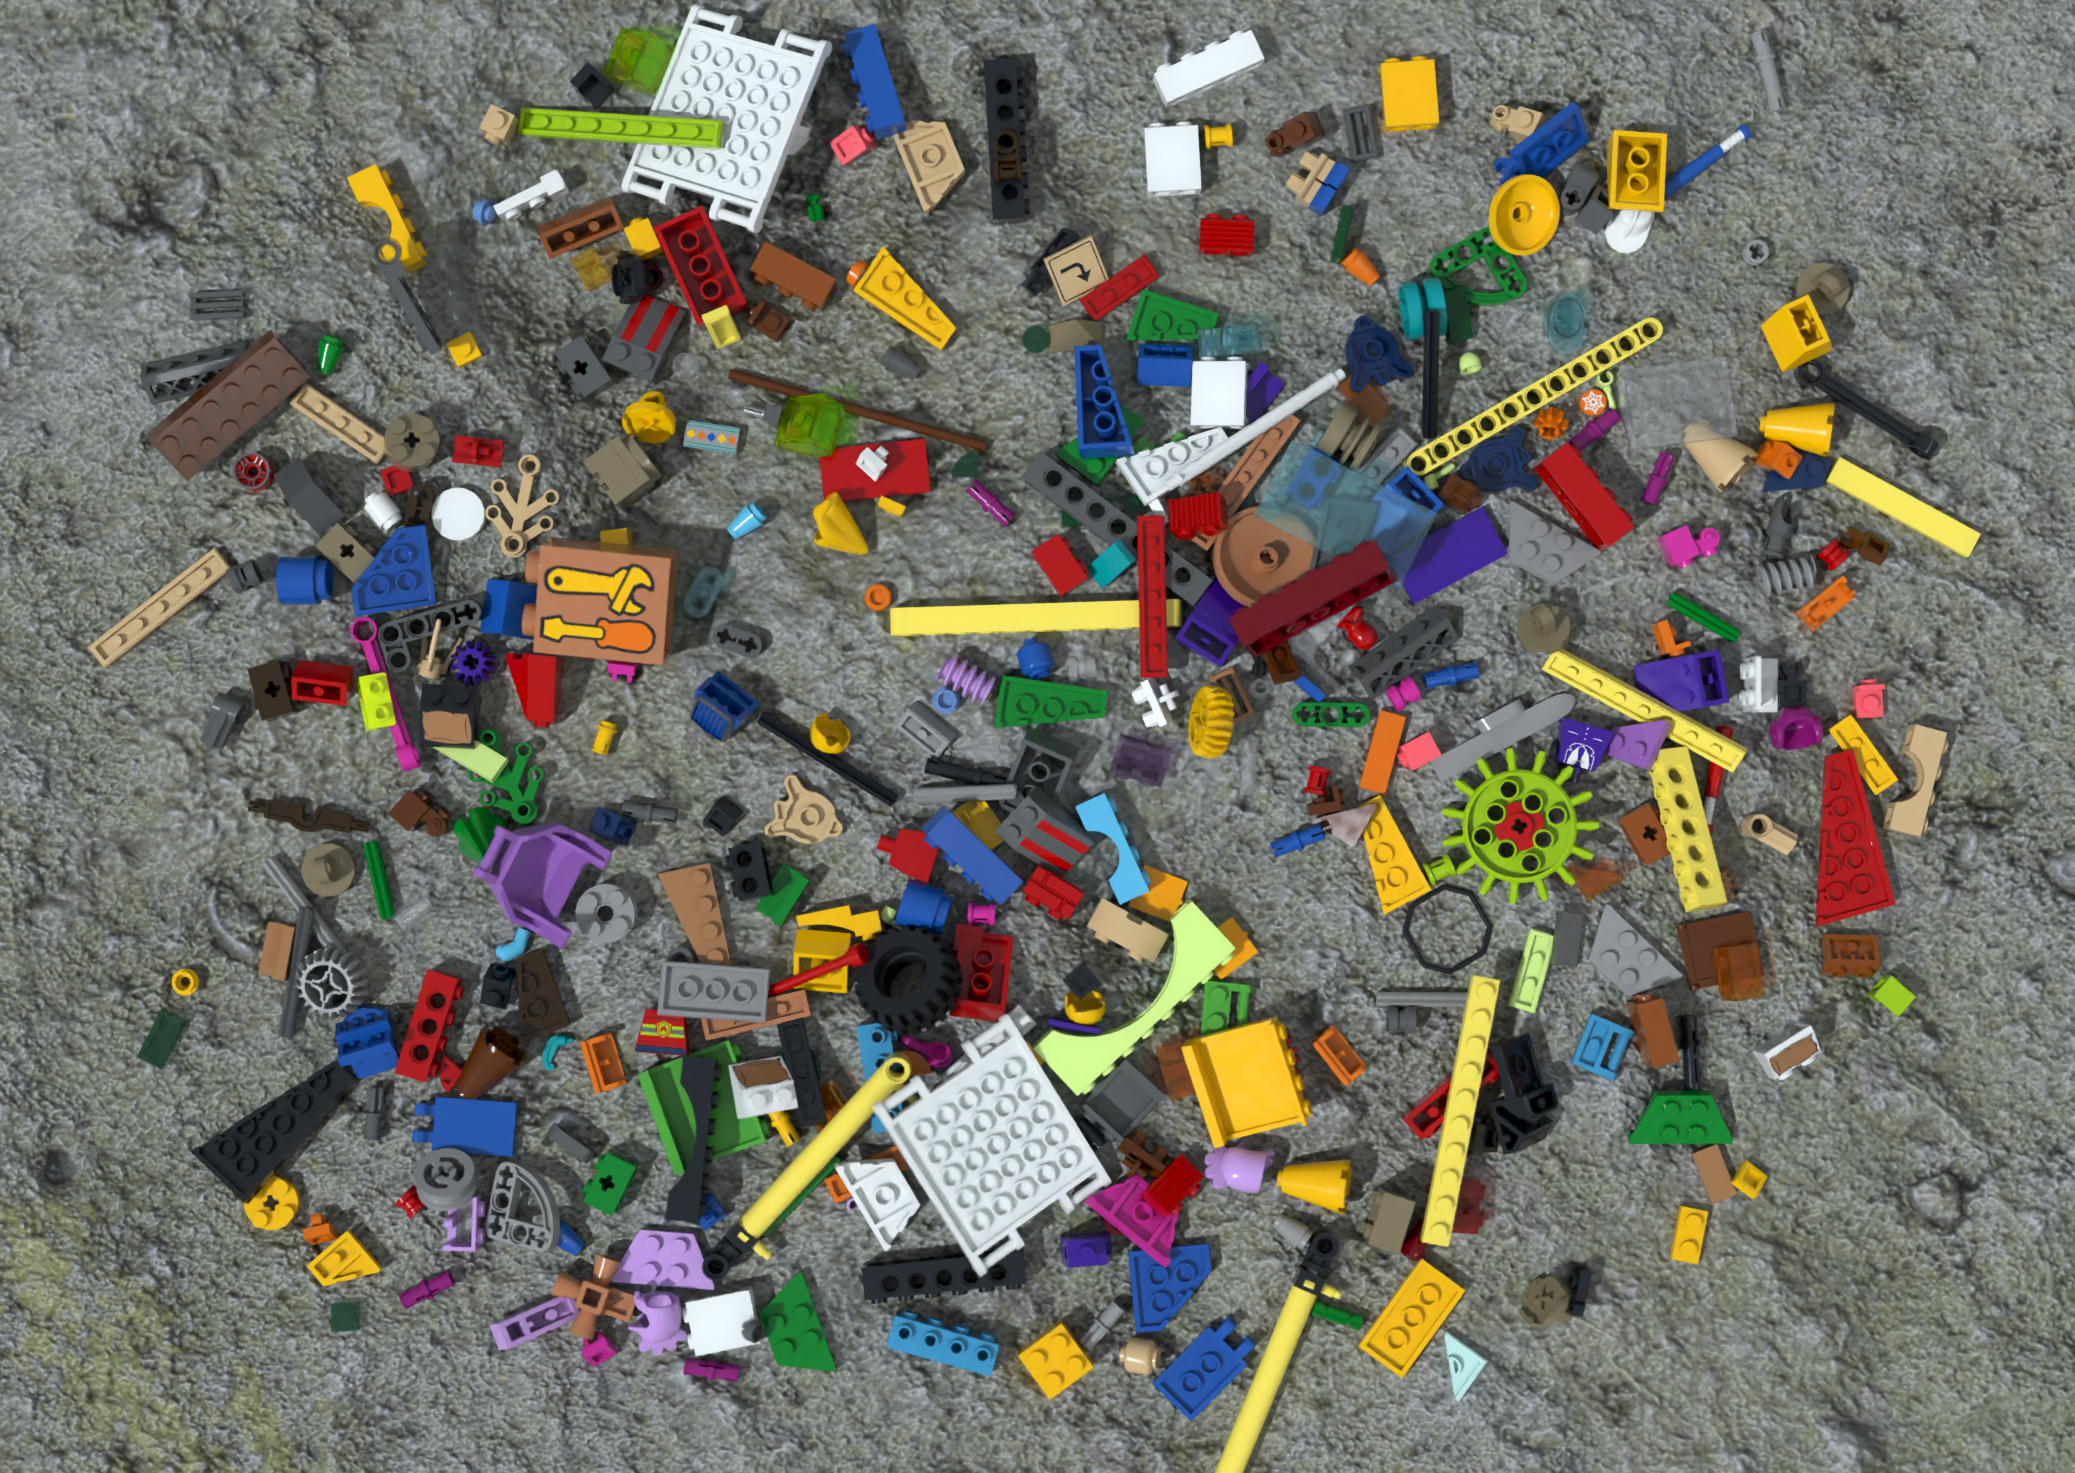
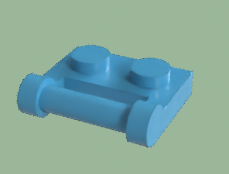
[1570,1013,1635,1081]

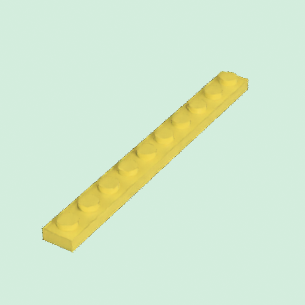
[1420,974,1500,1247]

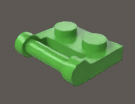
[1200,981,1253,1035]

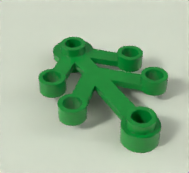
[467,728,545,824]

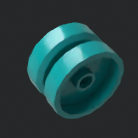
[1398,277,1447,341]

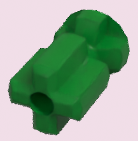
[805,194,824,223]

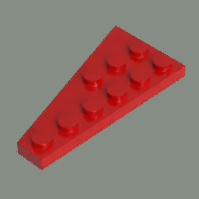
[1815,749,1895,926]

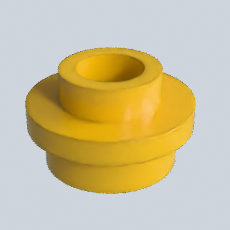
[172,968,200,996]

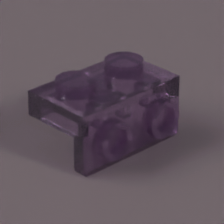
[1110,733,1172,787]

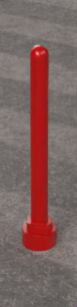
[768,943,869,998]

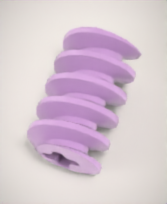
[935,654,996,707]

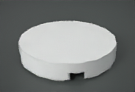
[431,488,486,541]

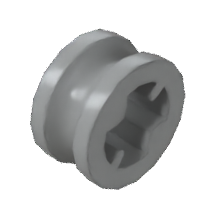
[1742,240,1769,266]

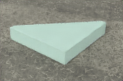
[1444,1331,1487,1402]

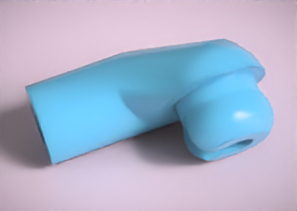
[496,927,531,961]

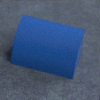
[1137,343,1192,387]

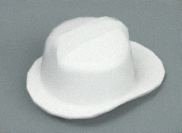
[1605,209,1654,253]

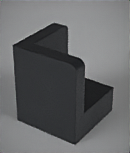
[570,62,615,108]
[1062,961,1101,1001]

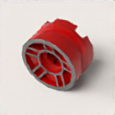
[232,452,275,492]

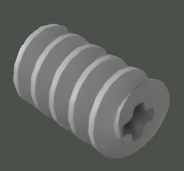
[1756,555,1816,597]

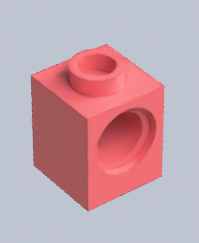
[1397,732,1441,771]

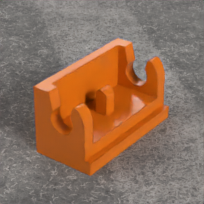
[1795,575,1856,632]
[1310,1024,1367,1087]
[580,1032,627,1094]

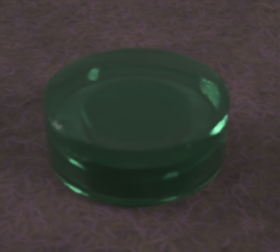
[1022,326,1049,354]

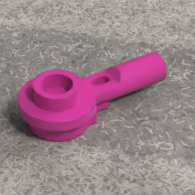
[901,1035,953,1069]

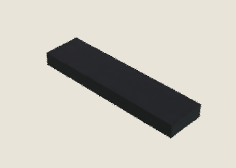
[777,1018,828,1129]

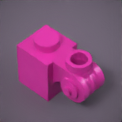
[1657,525,1720,569]

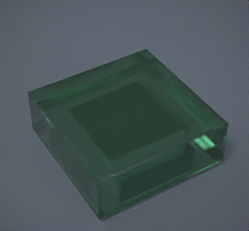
[331,1302,360,1331]

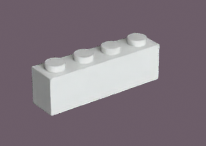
[1153,30,1265,109]

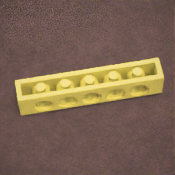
[1648,746,1727,913]

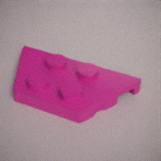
[1084,1175,1178,1268]

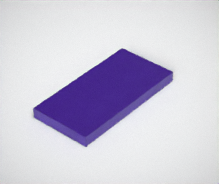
[1388,507,1507,605]

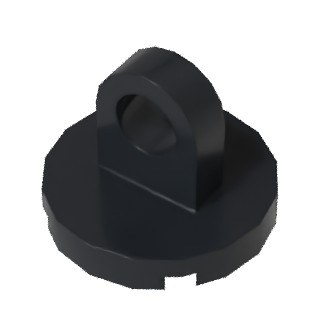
[611,250,663,304]

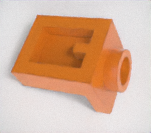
[1651,620,1692,658]

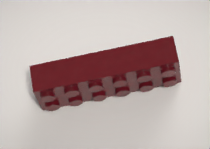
[1229,540,1398,658]

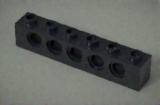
[984,58,1030,225]
[861,1247,1027,1304]

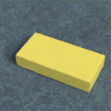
[701,305,742,349]

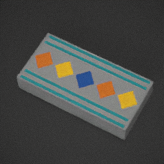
[683,420,741,455]

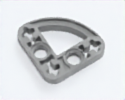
[485,1162,560,1252]

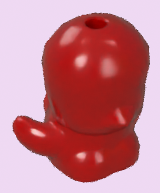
[1336,606,1378,650]

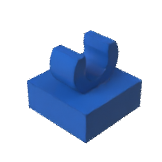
[699,1193,728,1231]

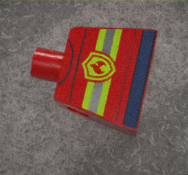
[635,1008,689,1056]

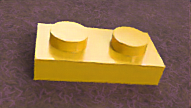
[1670,1205,1708,1265]

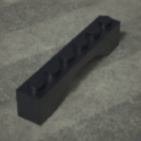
[665,1056,722,1223]

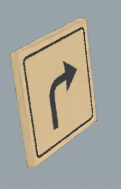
[1043,235,1109,306]

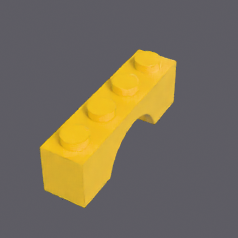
[347,164,427,275]

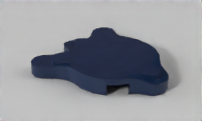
[1345,316,1413,393]
[1459,426,1538,493]

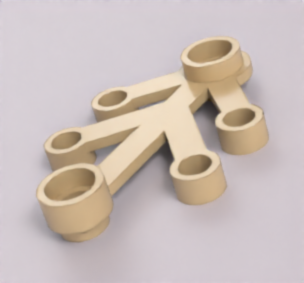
[485,454,560,558]

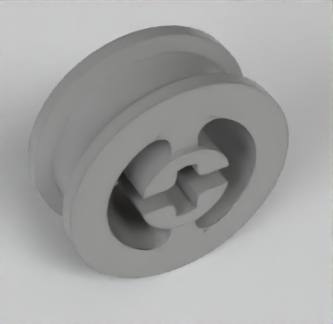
[414,1148,477,1211]

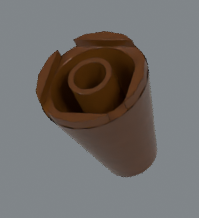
[456,1025,527,1100]

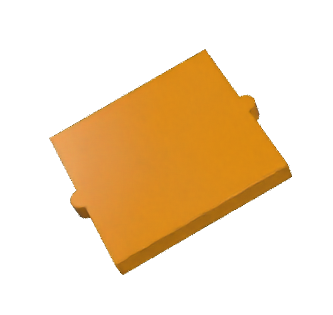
[1128,865,1188,922]
[1213,916,1258,980]

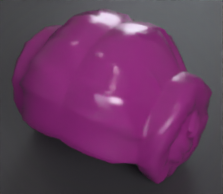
[1769,706,1823,750]

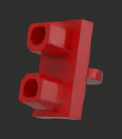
[452,435,504,468]

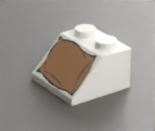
[1752,1022,1821,1080]
[728,1056,798,1119]

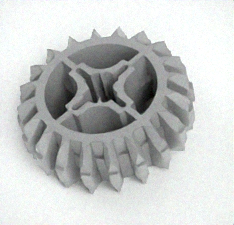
[295,947,368,1020]

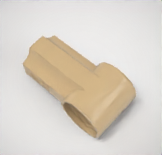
[1741,814,1798,856]

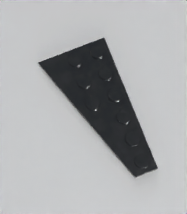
[190,1061,357,1204]

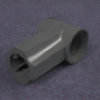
[200,692,246,750]

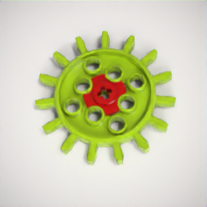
[1442,748,1600,905]

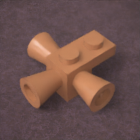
[552,1253,636,1340]

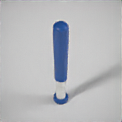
[1664,124,1751,197]

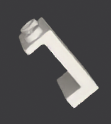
[1144,122,1202,197]
[1191,357,1250,429]
[682,1286,762,1356]

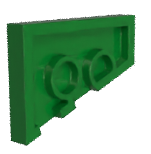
[1126,289,1219,341]
[1054,405,1145,486]

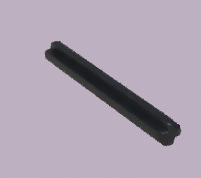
[1422,309,1440,439]

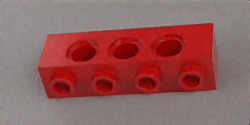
[394,968,465,1083]

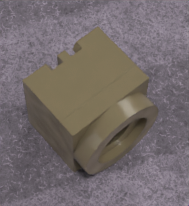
[583,433,662,511]

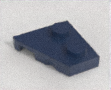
[1761,446,1832,492]

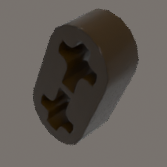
[404,482,434,528]

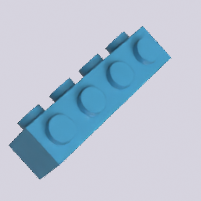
[856,1022,908,1134]
[886,1309,1000,1377]

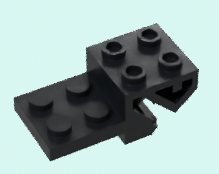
[1489,1032,1558,1155]

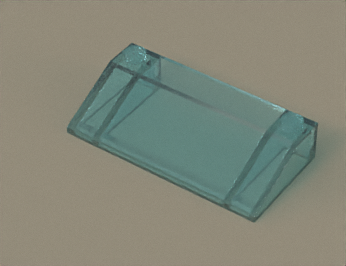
[1254,440,1437,590]

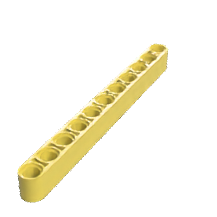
[1404,317,1663,478]
[890,599,1182,636]

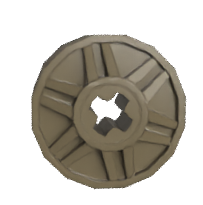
[1315,400,1384,472]

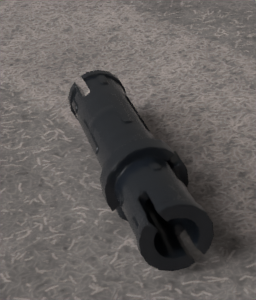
[924,757,1007,785]
[1679,1015,1701,1091]

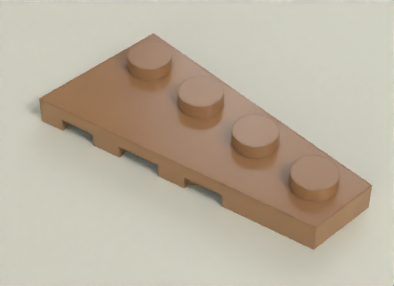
[658,863,732,966]

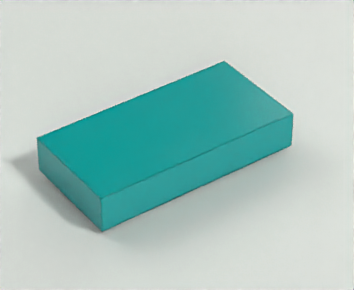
[1087,539,1136,589]

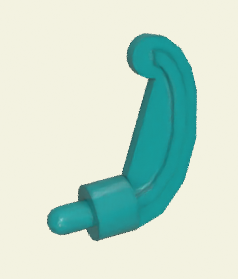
[542,1035,574,1071]

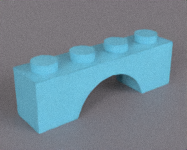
[1075,793,1152,905]

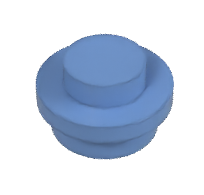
[473,199,496,226]
[933,687,960,714]

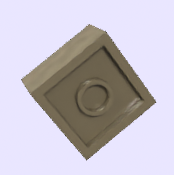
[1360,1186,1416,1254]

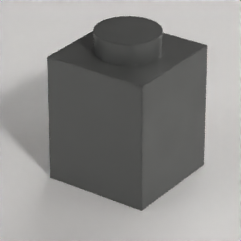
[1575,184,1616,234]

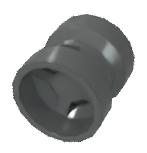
[226,559,263,594]
[1386,1006,1416,1033]

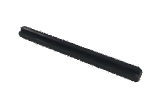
[757,712,898,806]

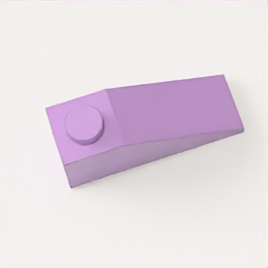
[489,1296,579,1350]

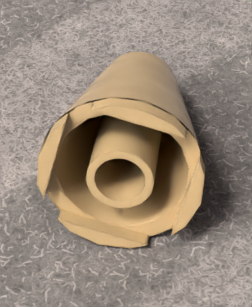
[1682,422,1758,494]

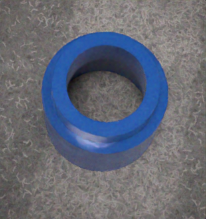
[276,556,334,605]
[894,878,953,935]

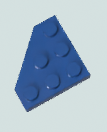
[350,524,436,616]
[1128,1243,1211,1333]

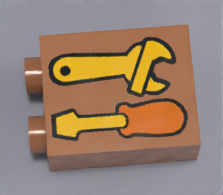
[522,537,678,665]

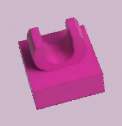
[607,660,639,683]
[581,1330,618,1367]

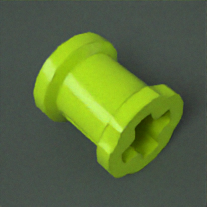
[1422,854,1456,886]

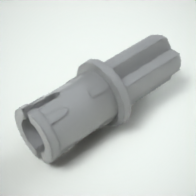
[1079,1300,1125,1350]

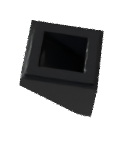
[703,796,743,837]

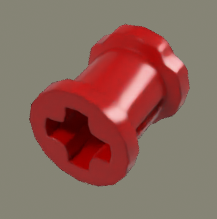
[1303,765,1332,797]

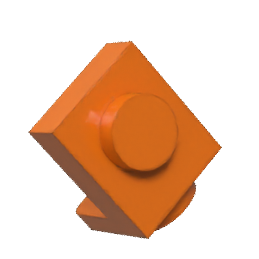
[1753,439,1802,479]

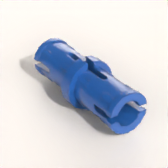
[1422,662,1479,690]
[1270,823,1326,858]

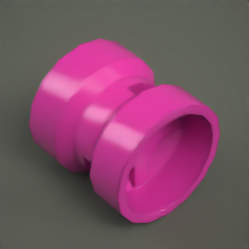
[1385,676,1422,712]

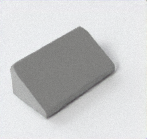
[895,702,956,759]

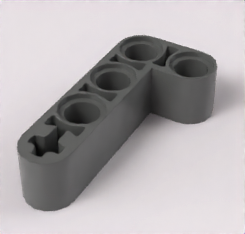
[378,599,483,672]

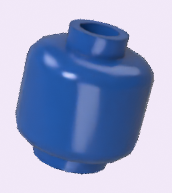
[1016,638,1055,680]

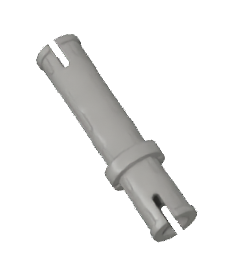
[1750,30,1787,113]

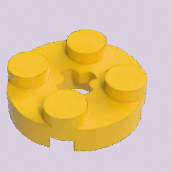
[244,1175,301,1230]

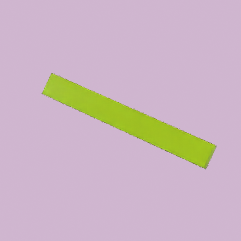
[517,108,724,149]

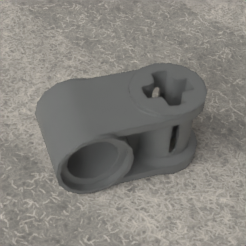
[1558,161,1600,216]

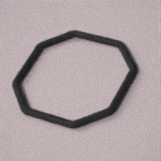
[1403,885,1492,974]

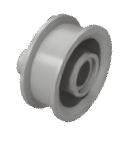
[575,883,638,943]

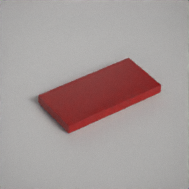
[819,439,931,502]

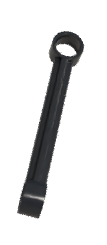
[1795,359,1939,460]

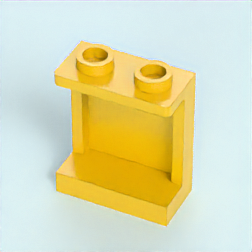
[1378,56,1439,133]

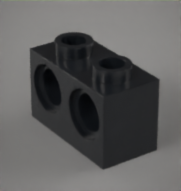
[726,841,774,902]

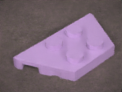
[610,1228,715,1290]

